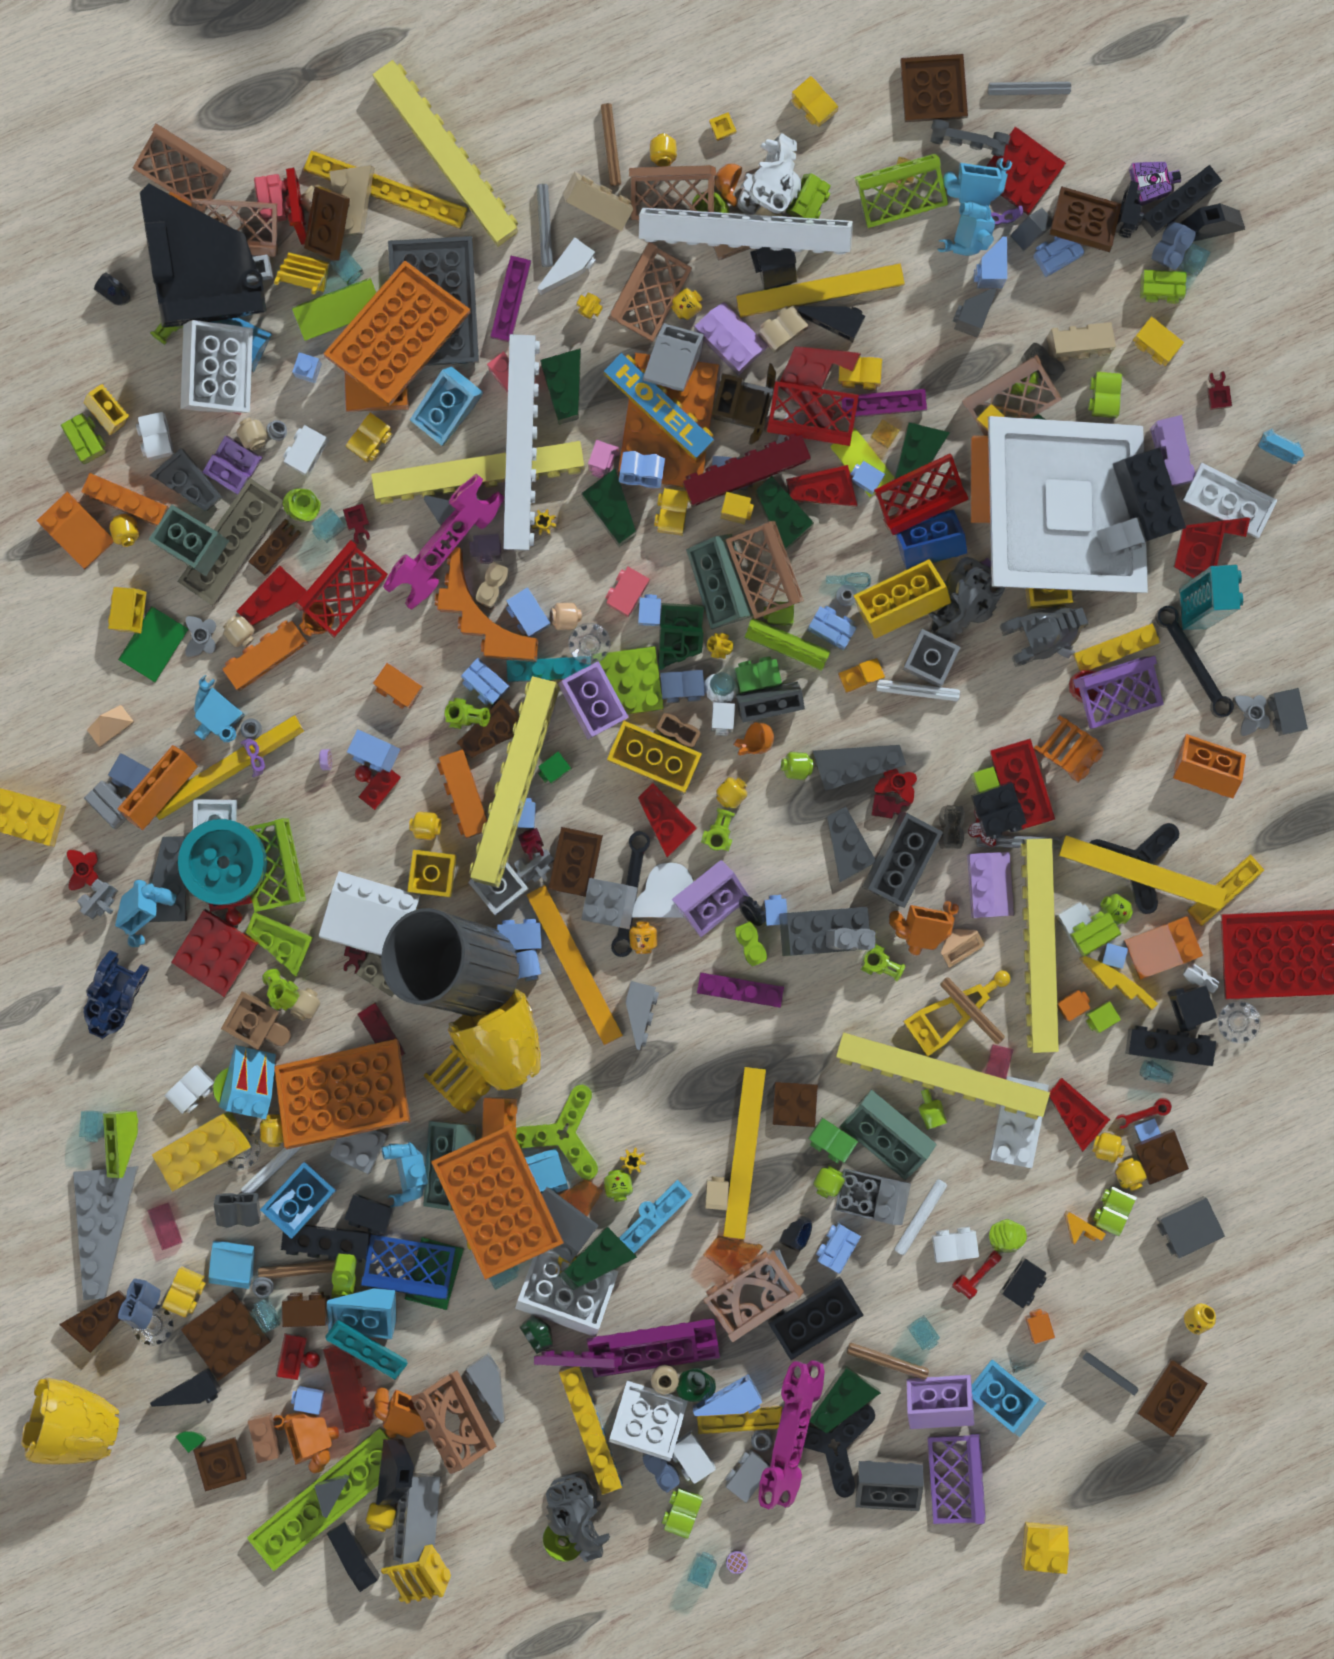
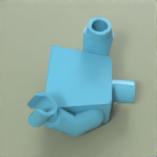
[943,158,1012,206]
[938,201,995,256]
[194,675,245,742]
[115,880,177,947]
[381,1142,428,1207]

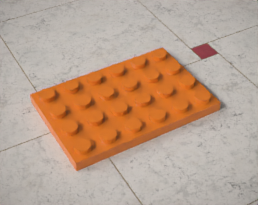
[323,261,471,406]
[618,353,719,488]
[274,1039,410,1149]
[431,1125,564,1280]

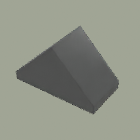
[1010,208,1053,251]
[424,495,455,526]
[315,1474,350,1518]

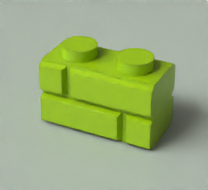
[786,173,831,219]
[1140,270,1186,304]
[60,413,106,464]
[1070,911,1121,956]

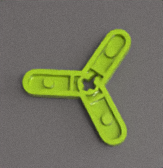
[516,1084,598,1180]

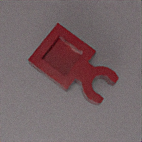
[1207,371,1232,410]
[343,504,370,544]
[871,794,910,819]
[518,828,544,860]
[343,946,367,974]

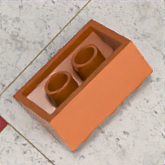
[1173,734,1246,799]

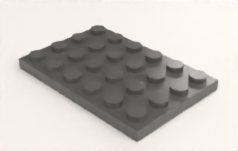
[388,236,479,366]

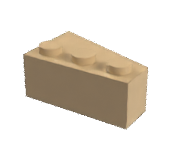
[329,165,375,238]
[563,171,633,231]
[1046,322,1116,364]

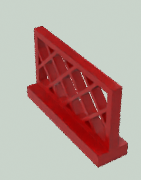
[767,381,859,446]
[874,453,969,536]
[294,540,388,638]

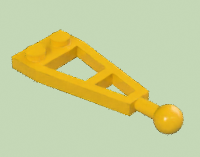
[903,970,1011,1056]

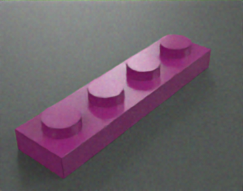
[490,255,531,342]
[841,389,927,418]
[697,972,784,1008]
[534,1350,622,1368]

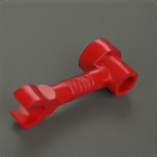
[1116,1098,1172,1129]
[952,1250,1002,1300]

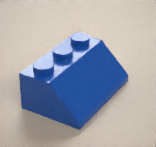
[895,510,968,570]

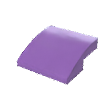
[203,435,263,495]

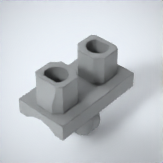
[514,848,554,884]
[77,879,118,919]

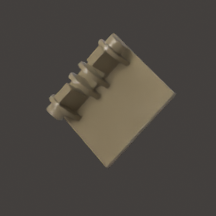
[356,953,394,997]

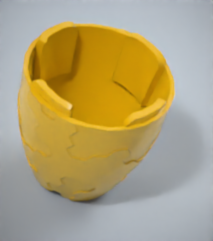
[448,989,541,1091]
[21,1377,119,1465]

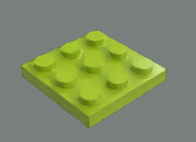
[593,646,664,715]

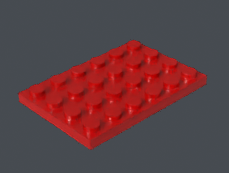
[1220,910,1334,999]

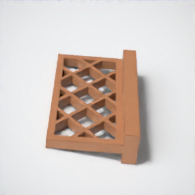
[132,123,231,213]
[629,165,716,220]
[192,198,278,257]
[607,242,692,342]
[962,355,1062,436]
[725,521,804,619]

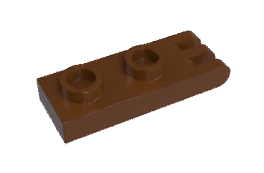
[248,519,302,576]

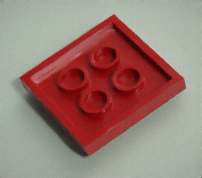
[986,126,1066,215]
[171,909,259,997]

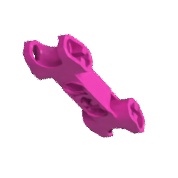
[383,473,505,610]
[758,1360,825,1510]

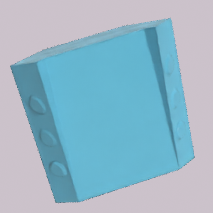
[1258,428,1305,464]
[525,1148,569,1194]
[208,1241,255,1289]

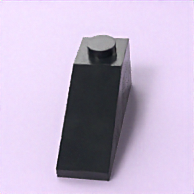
[797,306,865,342]
[150,1368,222,1407]
[327,1522,380,1592]

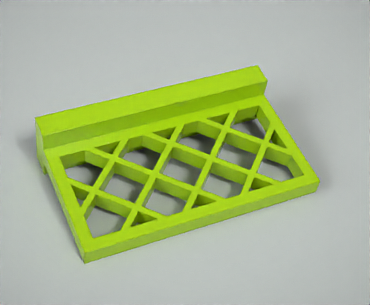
[854,154,948,228]
[744,618,830,671]
[248,818,306,912]

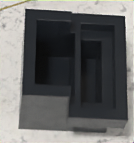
[750,247,797,290]
[1167,986,1217,1032]

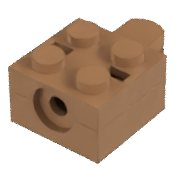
[221,991,291,1050]

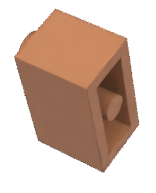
[247,1412,282,1463]

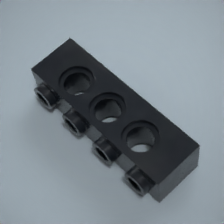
[1141,165,1222,238]
[1125,1025,1216,1066]
[281,1225,371,1263]

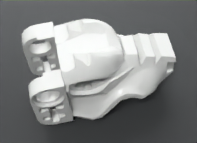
[737,133,801,215]

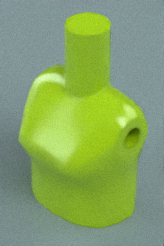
[919,1088,948,1130]

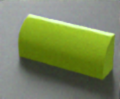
[292,277,376,341]

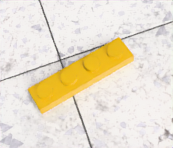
[1073,623,1160,671]

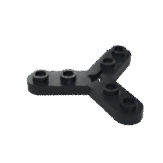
[1089,823,1180,914]
[803,1404,875,1498]

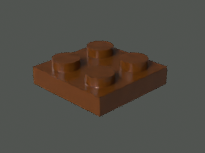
[772,1082,818,1127]
[1134,1129,1189,1185]
[193,1437,247,1492]

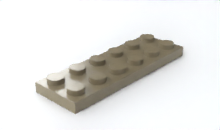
[177,478,283,606]

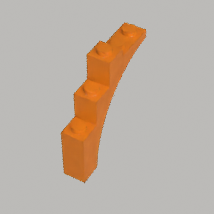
[435,547,539,662]

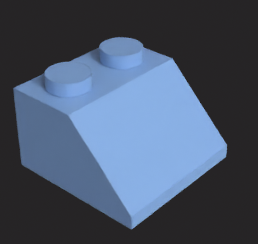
[973,237,1007,288]

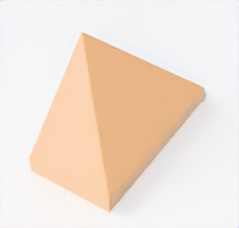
[87,705,134,747]
[941,929,985,968]

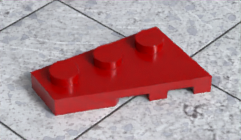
[284,168,307,245]
[236,565,307,626]

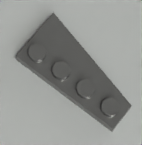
[813,745,906,791]
[149,836,187,922]

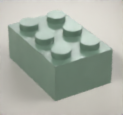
[148,504,229,576]

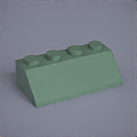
[686,534,753,629]
[840,1089,937,1180]
[423,1121,476,1211]

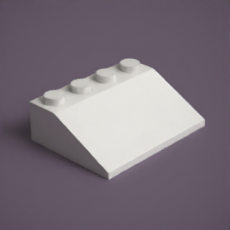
[180,320,253,413]
[319,871,420,956]
[515,1249,619,1337]

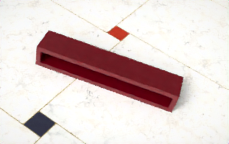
[683,433,811,507]

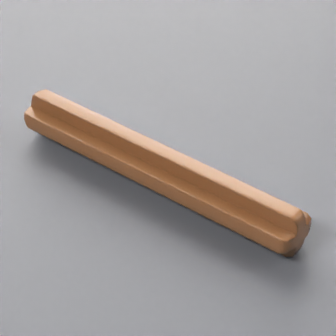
[601,103,621,187]
[940,977,1005,1044]
[257,1260,335,1279]
[847,1343,929,1380]

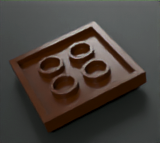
[900,54,968,122]
[1049,186,1122,253]
[181,1290,271,1381]

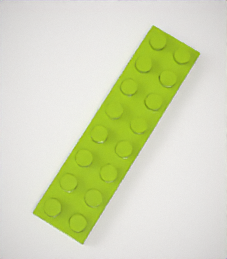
[247,1427,390,1571]

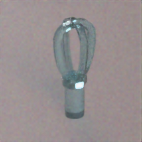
[826,572,871,588]

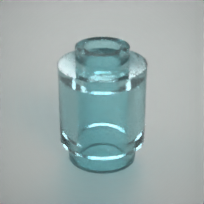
[252,1299,281,1332]

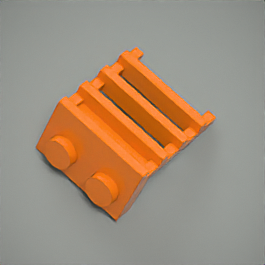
[1034,715,1104,783]

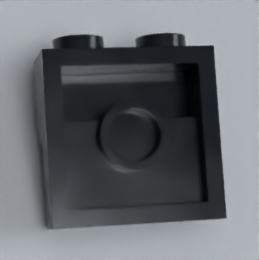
[1116,181,1144,238]
[971,781,1027,839]

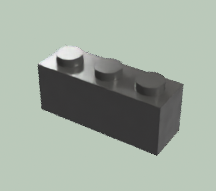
[736,682,805,723]

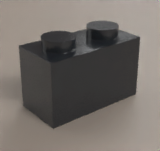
[344,1193,395,1235]
[1000,1257,1047,1308]

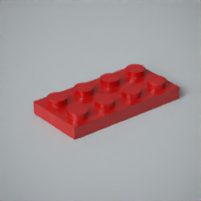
[989,738,1055,829]

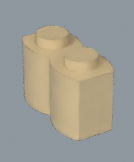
[759,306,808,354]
[476,562,509,609]

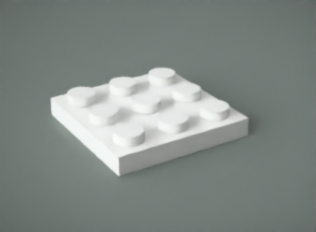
[609,1381,688,1461]

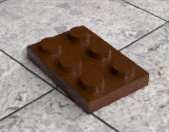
[304,186,350,261]
[548,827,603,897]
[1136,1359,1208,1437]

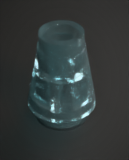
[1140,1060,1173,1084]

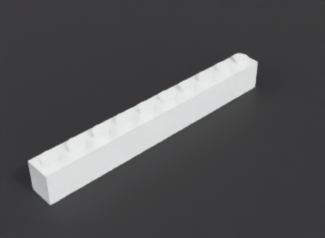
[639,208,853,255]
[503,334,540,551]

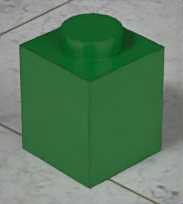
[538,751,572,785]

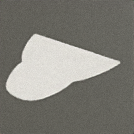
[632,863,693,918]

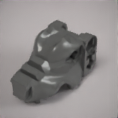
[929,557,1005,642]
[1000,605,1089,667]
[546,1471,610,1562]

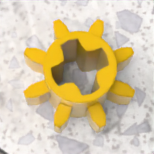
[576,293,603,319]
[532,509,557,536]
[707,633,733,659]
[620,1147,646,1174]

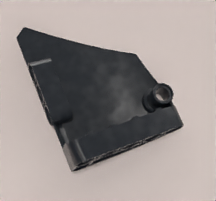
[140,183,267,328]

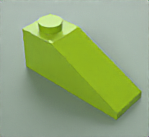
[103,1110,138,1178]

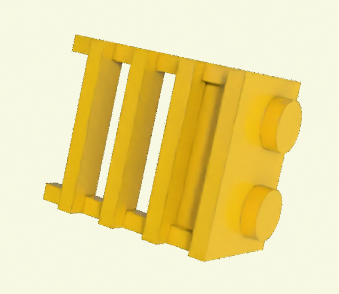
[274,252,329,294]
[423,1045,492,1114]
[381,1544,451,1604]

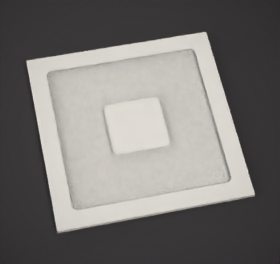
[988,416,1148,593]

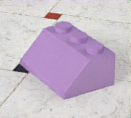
[694,302,768,376]
[558,661,629,739]
[967,852,1014,918]
[672,860,749,937]
[907,1375,974,1429]

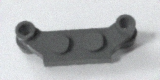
[930,119,1011,157]

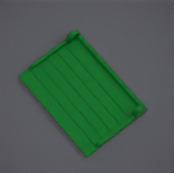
[118,606,188,682]
[404,1237,464,1310]

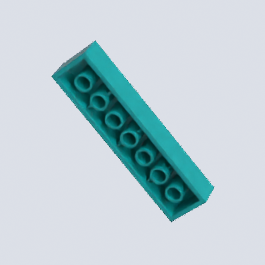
[1179,565,1243,630]

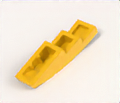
[1079,956,1158,1010]

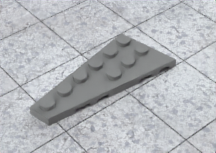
[73,1166,138,1300]

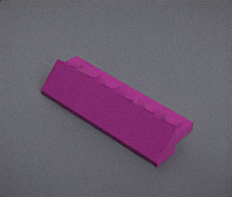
[587,1319,720,1378]

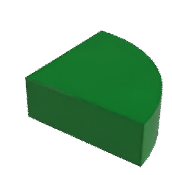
[175,1431,206,1453]

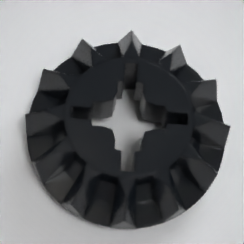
[739,895,766,926]

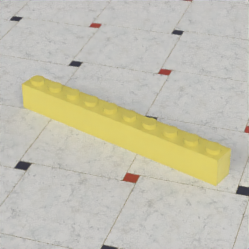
[372,60,518,247]
[371,441,585,504]
[469,676,560,888]
[1020,838,1059,1053]
[836,1032,1050,1120]

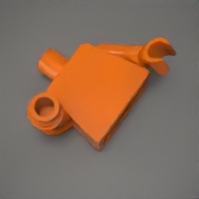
[889,901,959,956]
[373,1388,438,1438]
[273,1411,339,1473]

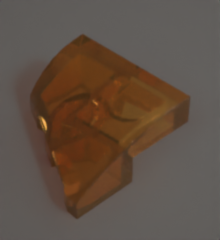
[559,1179,604,1216]
[703,1235,763,1276]

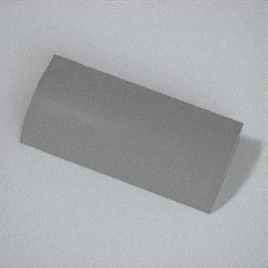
[393,1473,441,1564]

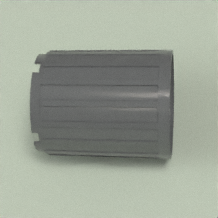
[381,908,519,1017]

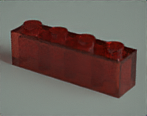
[323,1345,374,1433]

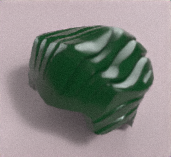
[520,1315,553,1354]
[677,1368,716,1402]

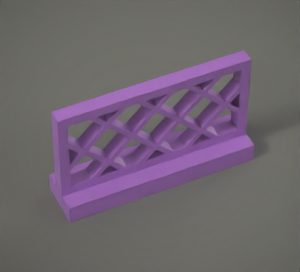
[1073,656,1164,729]
[928,1434,986,1524]

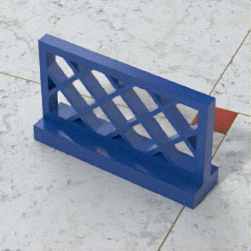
[361,1235,455,1300]

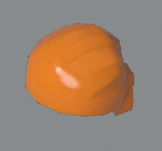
[714,163,742,207]
[299,603,335,637]
[733,722,774,756]

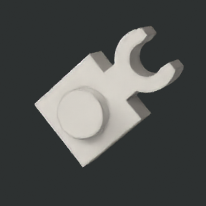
[1183,961,1219,993]

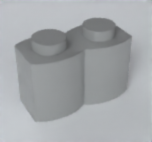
[1096,517,1147,557]
[826,928,875,950]

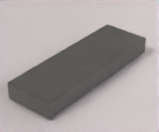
[1079,1350,1139,1396]

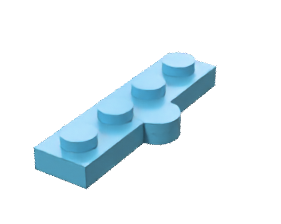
[619,1179,692,1253]

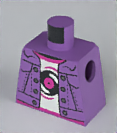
[1129,162,1181,206]

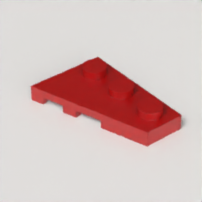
[786,465,858,507]
[638,783,697,858]
[1049,1078,1110,1152]

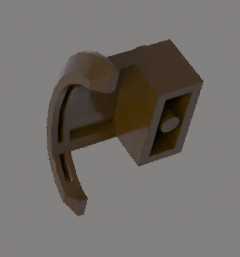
[712,363,776,445]

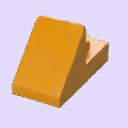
[838,658,885,693]
[1064,1210,1106,1245]

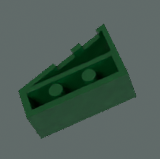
[540,348,581,425]
[894,422,950,491]
[581,469,636,548]
[755,476,814,550]
[559,1227,637,1290]
[810,1364,881,1433]

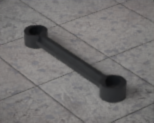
[1155,606,1234,718]
[611,831,650,957]

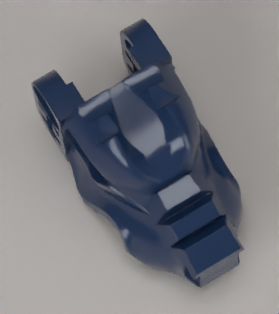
[84,950,150,1039]

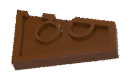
[456,698,520,758]
[59,1290,126,1353]

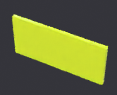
[830,427,895,497]

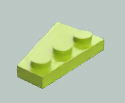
[246,912,313,976]

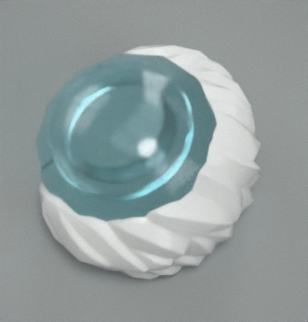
[704,672,739,703]

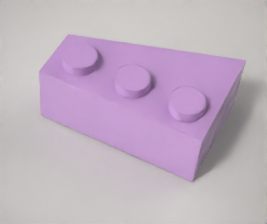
[1150,415,1195,487]

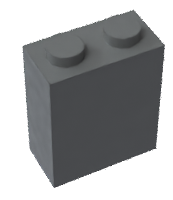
[1157,1196,1225,1258]

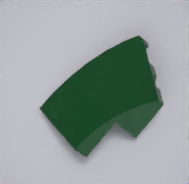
[658,603,704,670]

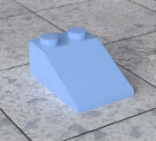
[693,1374,762,1416]

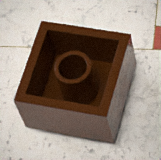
[282,1291,330,1327]

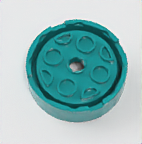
[178,819,267,905]

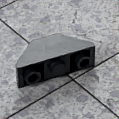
[1179,203,1245,242]
[376,1439,414,1505]

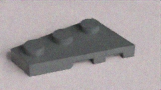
[150,448,223,511]
[827,806,876,883]

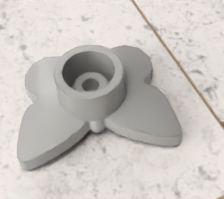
[186,616,216,657]
[1234,695,1270,736]

